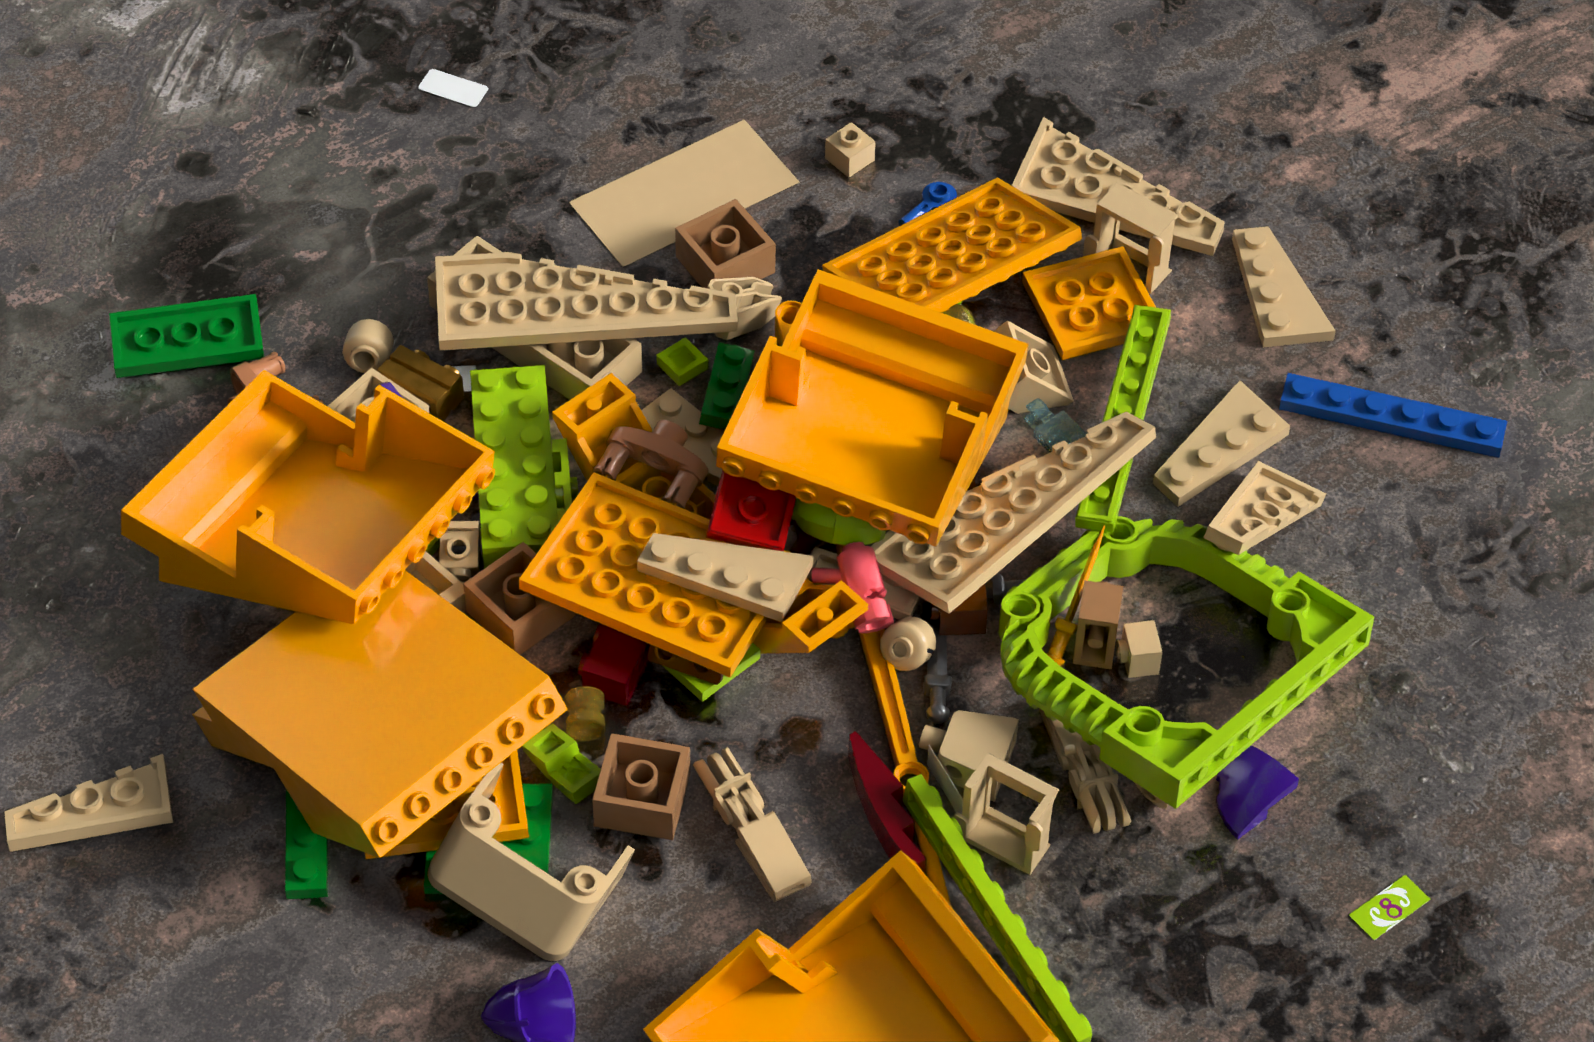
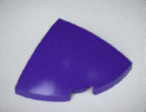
[1216,745,1299,840]

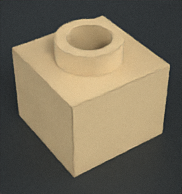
[825,122,875,177]
[1116,620,1162,678]

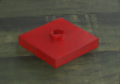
[706,470,796,552]

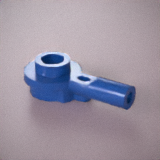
[898,182,957,226]

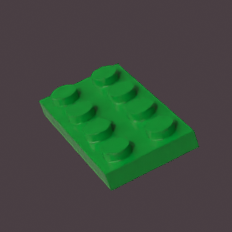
[109,294,264,378]

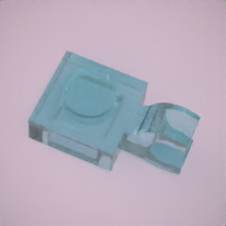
[1024,398,1087,453]

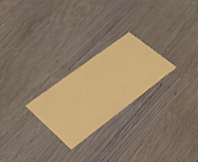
[569,120,799,267]

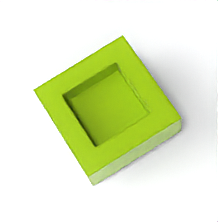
[656,337,708,386]

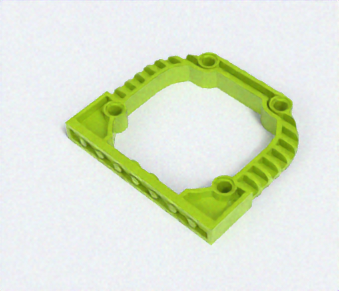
[998,516,1374,809]

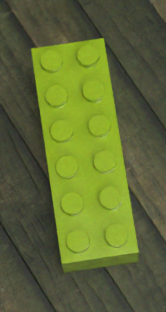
[470,365,558,569]

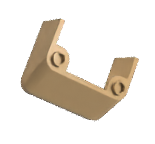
[428,763,635,961]

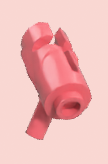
[811,542,894,633]

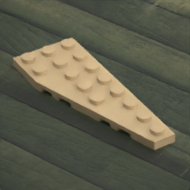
[435,252,738,350]
[870,412,1156,614]

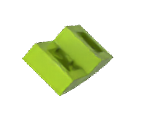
[522,723,601,804]

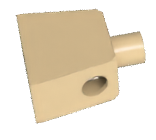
[919,710,1019,802]

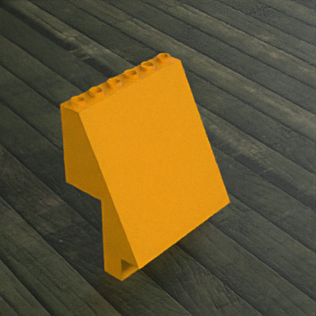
[716,269,1029,547]
[121,370,495,624]
[192,570,568,858]
[643,850,1060,1042]

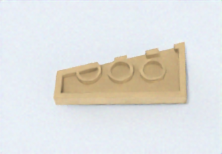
[4,754,173,852]

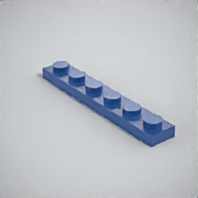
[1279,373,1507,458]

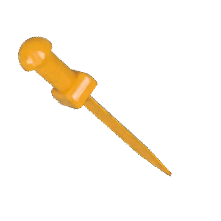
[1045,525,1105,666]

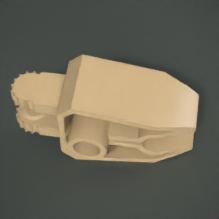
[707,277,782,340]

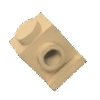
[439,521,481,581]

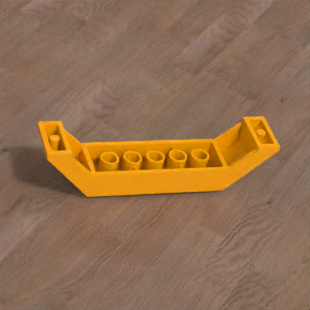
[552,373,868,654]

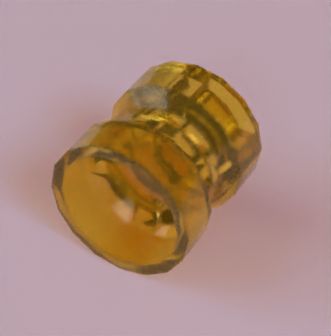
[565,686,606,741]

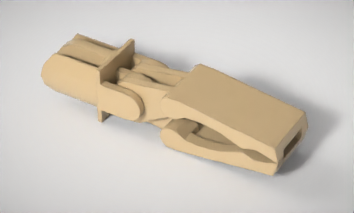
[1039,708,1131,834]
[693,747,812,902]

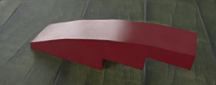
[848,731,926,874]

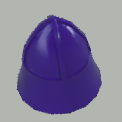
[481,963,576,1042]

